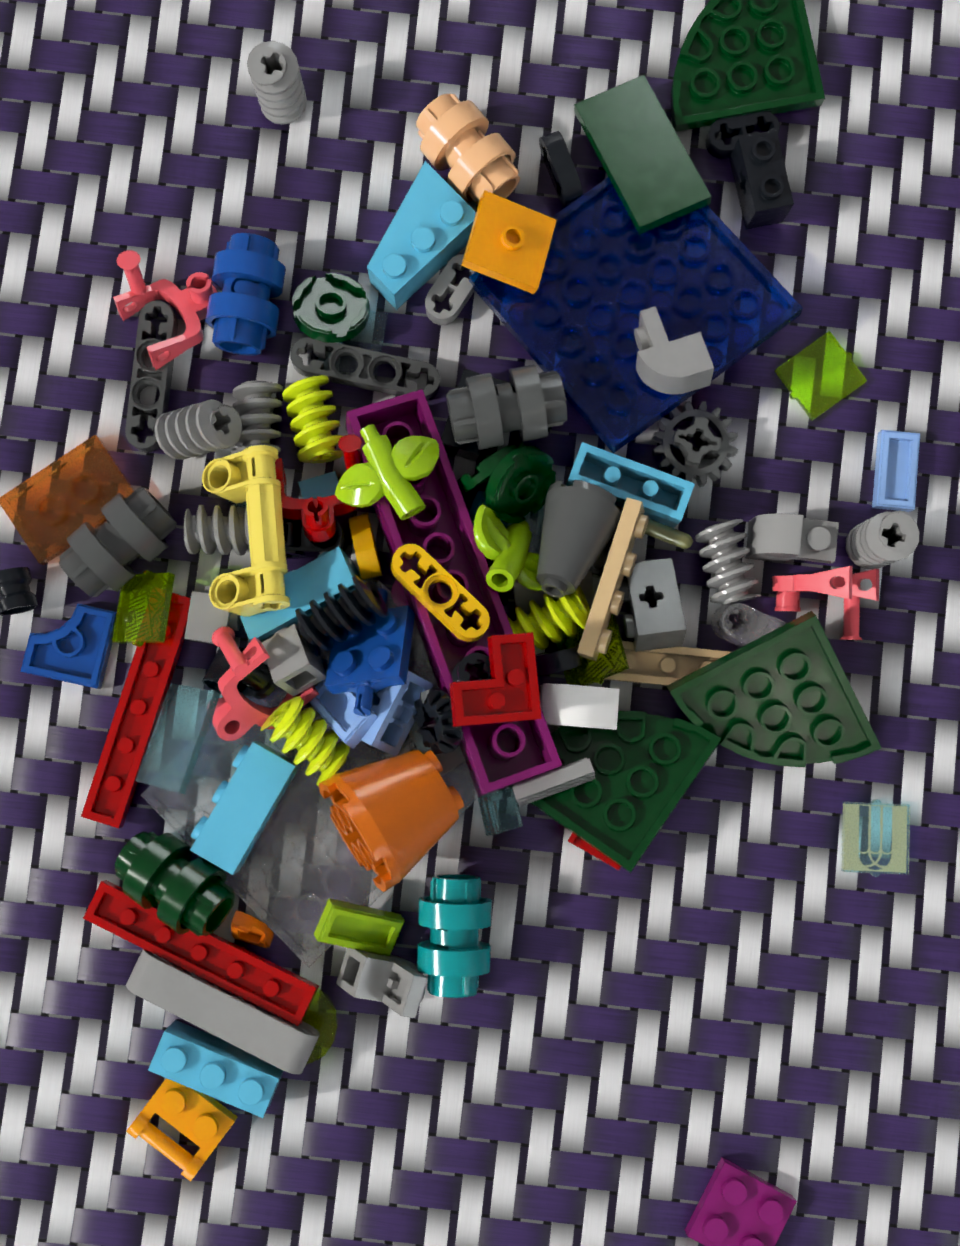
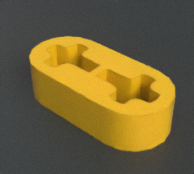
[349,513,382,580]

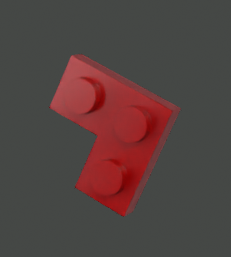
[449,632,542,727]

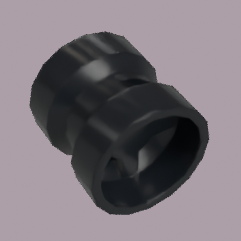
[0,567,38,616]

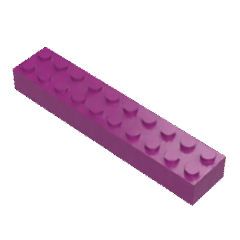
[345,389,562,797]

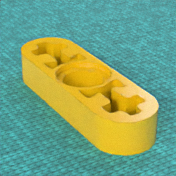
[391,544,490,642]

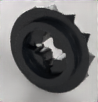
[413,688,462,755]

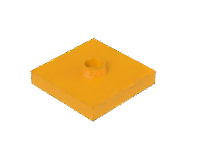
[461,190,557,294]

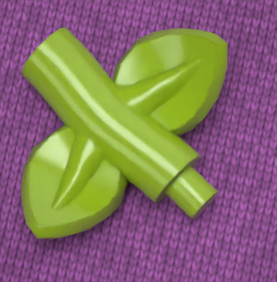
[335,424,439,520]
[473,504,543,592]

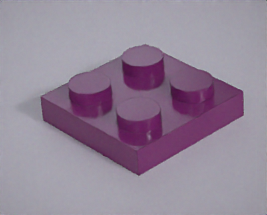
[685,1157,797,1246]

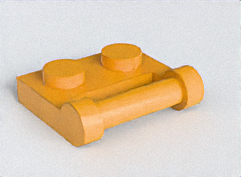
[126,1078,237,1182]

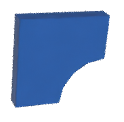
[20,604,120,689]

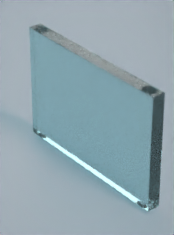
[135,683,220,795]

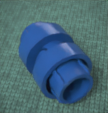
[205,233,286,356]

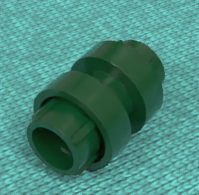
[115,831,235,936]

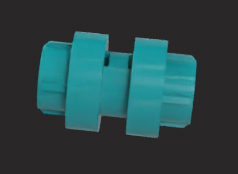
[417,874,492,998]

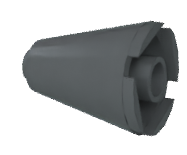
[536,480,623,598]

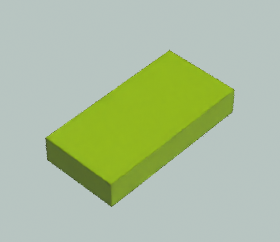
[314,898,405,956]

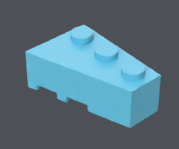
[367,161,476,310]

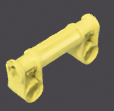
[202,445,290,617]

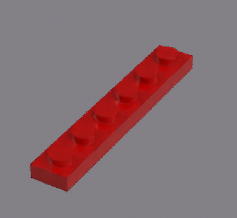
[81,588,191,828]
[83,880,319,1026]

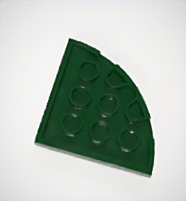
[671,0,825,132]
[667,611,881,767]
[508,711,722,874]

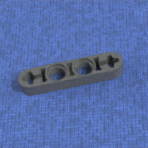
[125,301,178,453]
[290,337,440,400]

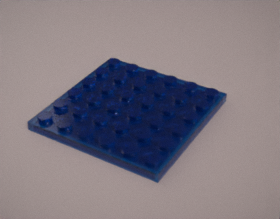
[469,177,803,454]

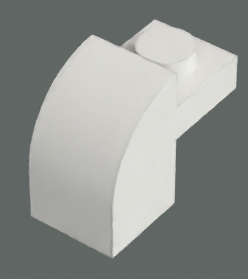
[539,683,620,730]

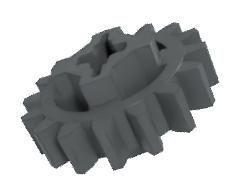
[652,401,738,487]

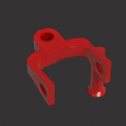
[275,434,362,542]

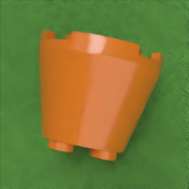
[319,750,464,892]

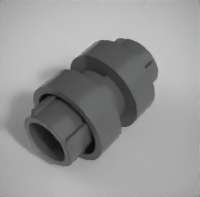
[446,364,567,450]
[59,488,177,597]

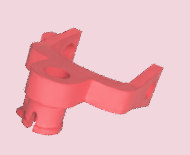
[113,250,217,370]
[772,566,879,640]
[210,626,319,741]

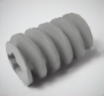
[247,41,307,125]
[230,380,283,455]
[155,399,242,460]
[184,505,250,555]
[846,510,920,570]
[695,519,761,605]

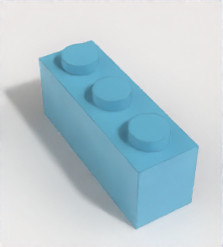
[566,442,695,528]
[240,546,361,643]
[190,741,301,875]
[148,1020,284,1118]

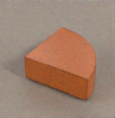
[231,910,274,949]

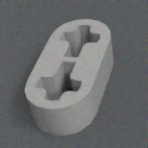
[425,254,480,325]

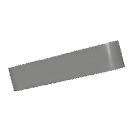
[126,949,320,1075]

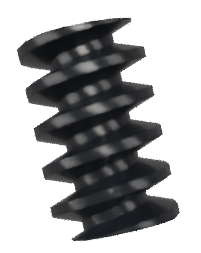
[295,575,389,657]

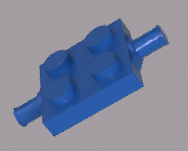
[325,588,415,716]

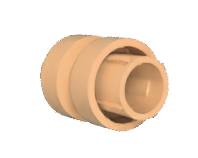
[416,93,520,205]

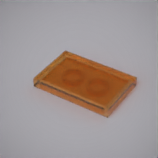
[0,435,135,565]

